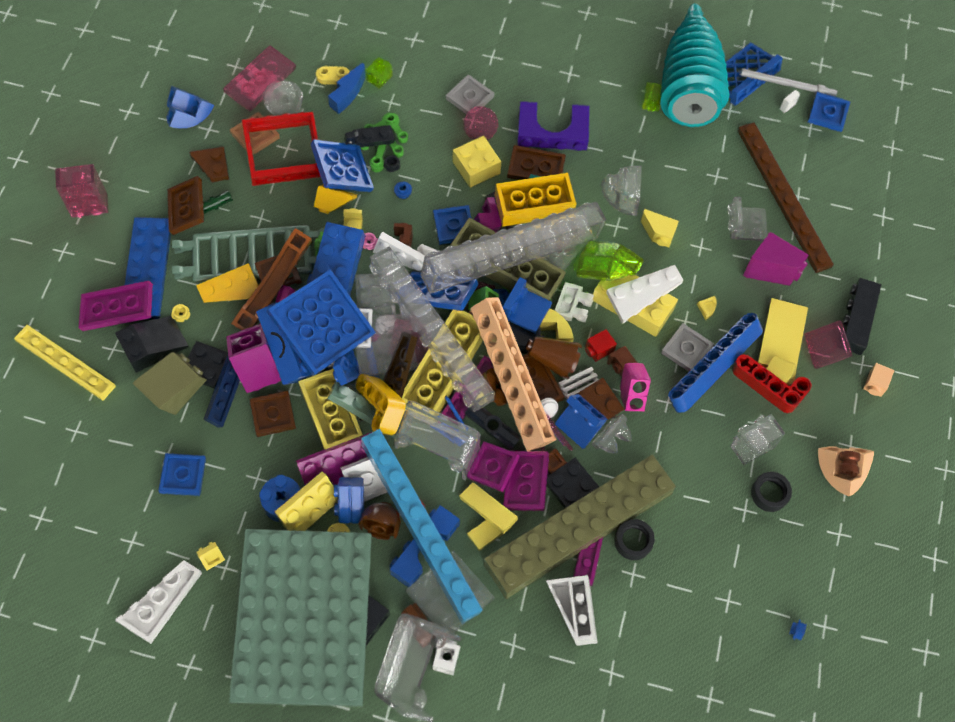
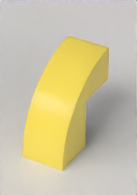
[540,309,574,342]

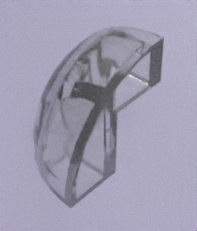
[601,166,642,216]

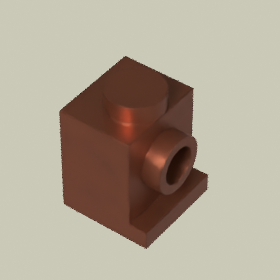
[607,346,637,377]

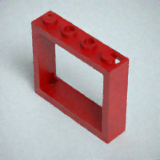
[242,111,321,186]

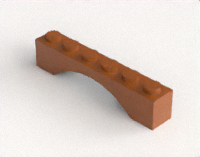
[231,228,312,330]

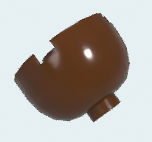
[358,502,401,540]

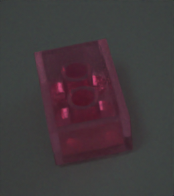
[55,164,108,218]

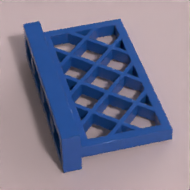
[726,43,783,106]

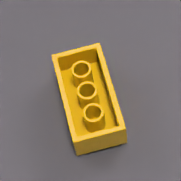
[495,173,576,227]

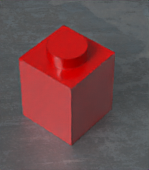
[585,329,617,362]

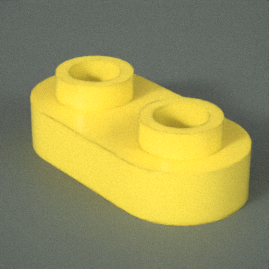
[316,66,350,85]

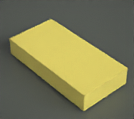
[467,520,512,551]

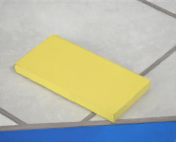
[758,298,808,368]

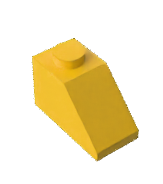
[313,185,357,214]

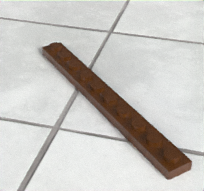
[738,122,834,273]

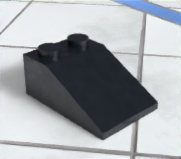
[115,316,189,373]

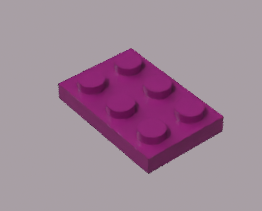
[503,451,549,511]

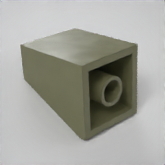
[133,352,206,415]

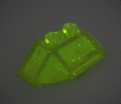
[572,241,644,281]

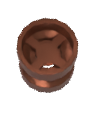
[839,451,861,476]

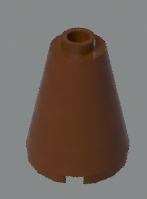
[525,336,582,380]

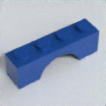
[390,505,460,589]

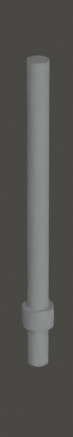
[740,69,837,97]

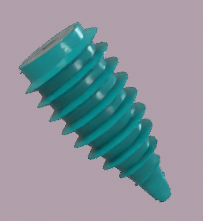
[660,4,729,127]

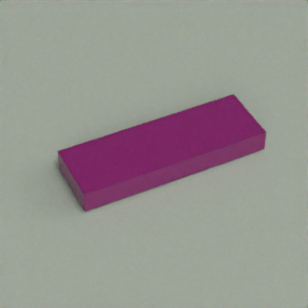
[573,537,603,586]

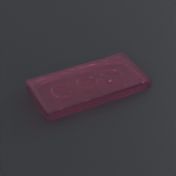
[223,45,296,112]

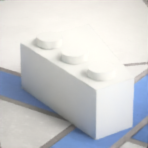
[546,575,598,646]

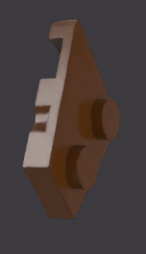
[190,146,229,182]

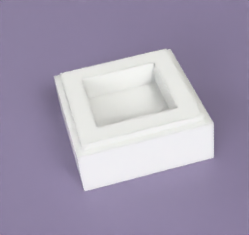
[780,90,800,113]

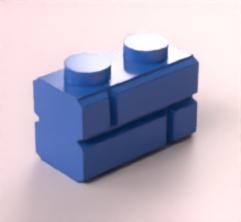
[334,477,364,523]

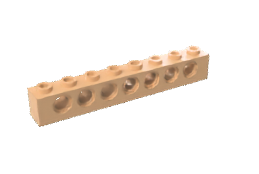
[470,297,556,451]

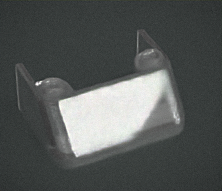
[394,401,481,480]
[375,613,461,722]

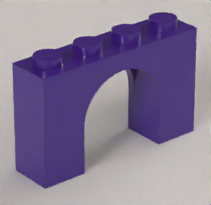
[517,101,590,151]

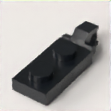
[344,125,395,148]

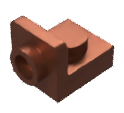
[394,223,413,247]

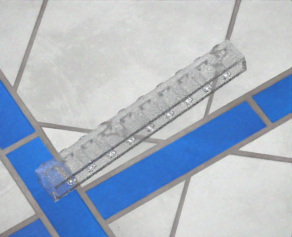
[369,246,495,412]

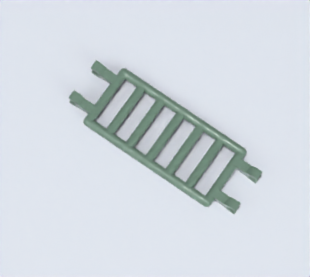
[172,225,325,283]

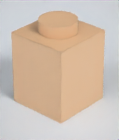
[863,363,894,397]

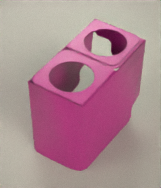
[620,363,651,411]

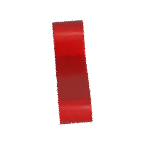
[732,354,812,413]

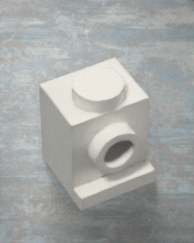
[433,639,460,675]

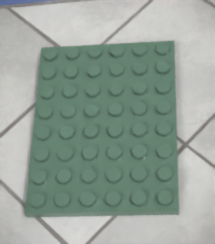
[229,529,372,707]

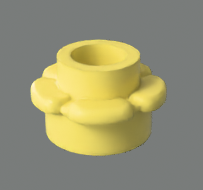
[171,304,190,322]

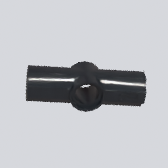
[464,401,521,450]

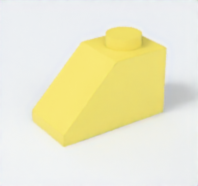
[641,209,679,247]

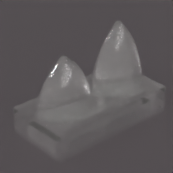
[591,414,632,453]

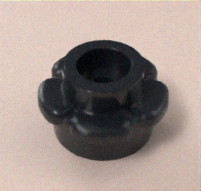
[383,155,400,172]

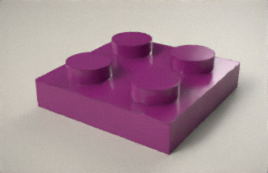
[466,442,520,492]

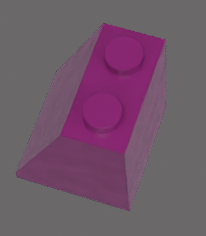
[743,232,809,286]
[226,324,281,393]

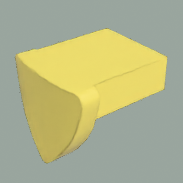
[767,356,797,385]

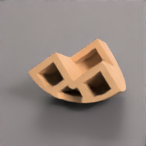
[818,446,874,496]

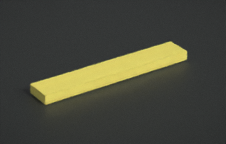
[14,325,116,401]

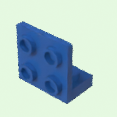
[503,277,552,333]
[555,394,608,448]

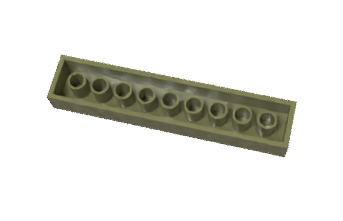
[484,454,676,599]

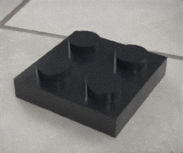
[188,341,228,389]
[547,457,599,508]

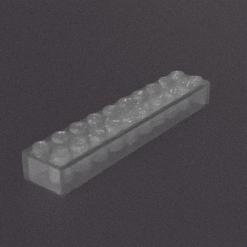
[421,201,606,294]

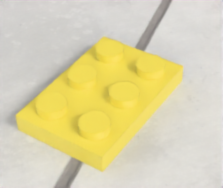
[275,472,338,531]

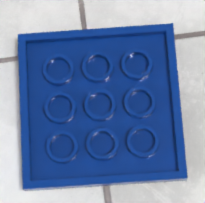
[266,269,376,376]

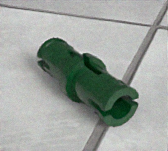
[203,190,233,214]

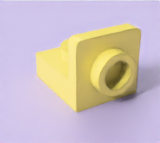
[343,208,363,230]

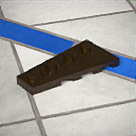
[383,331,418,398]

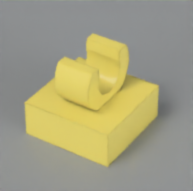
[196,542,225,570]

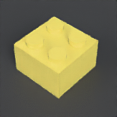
[453,136,501,188]

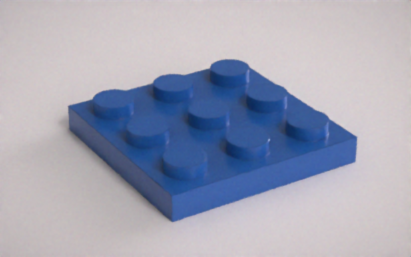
[310,140,374,192]

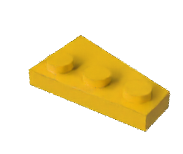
[196,263,259,303]

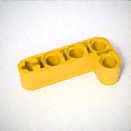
[356,374,406,436]

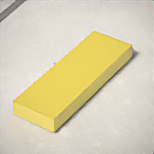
[459,482,518,534]

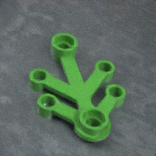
[360,113,408,172]

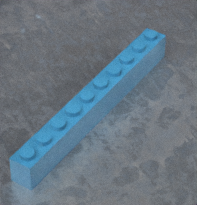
[361,429,482,624]

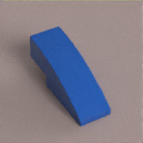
[328,63,366,114]

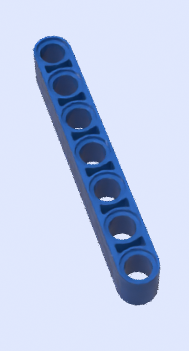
[668,313,763,413]

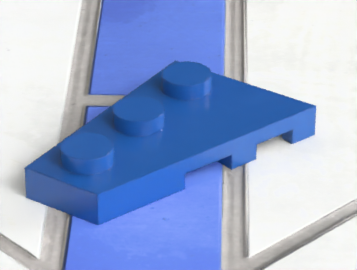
[333,350,363,386]

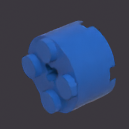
[259,475,300,522]

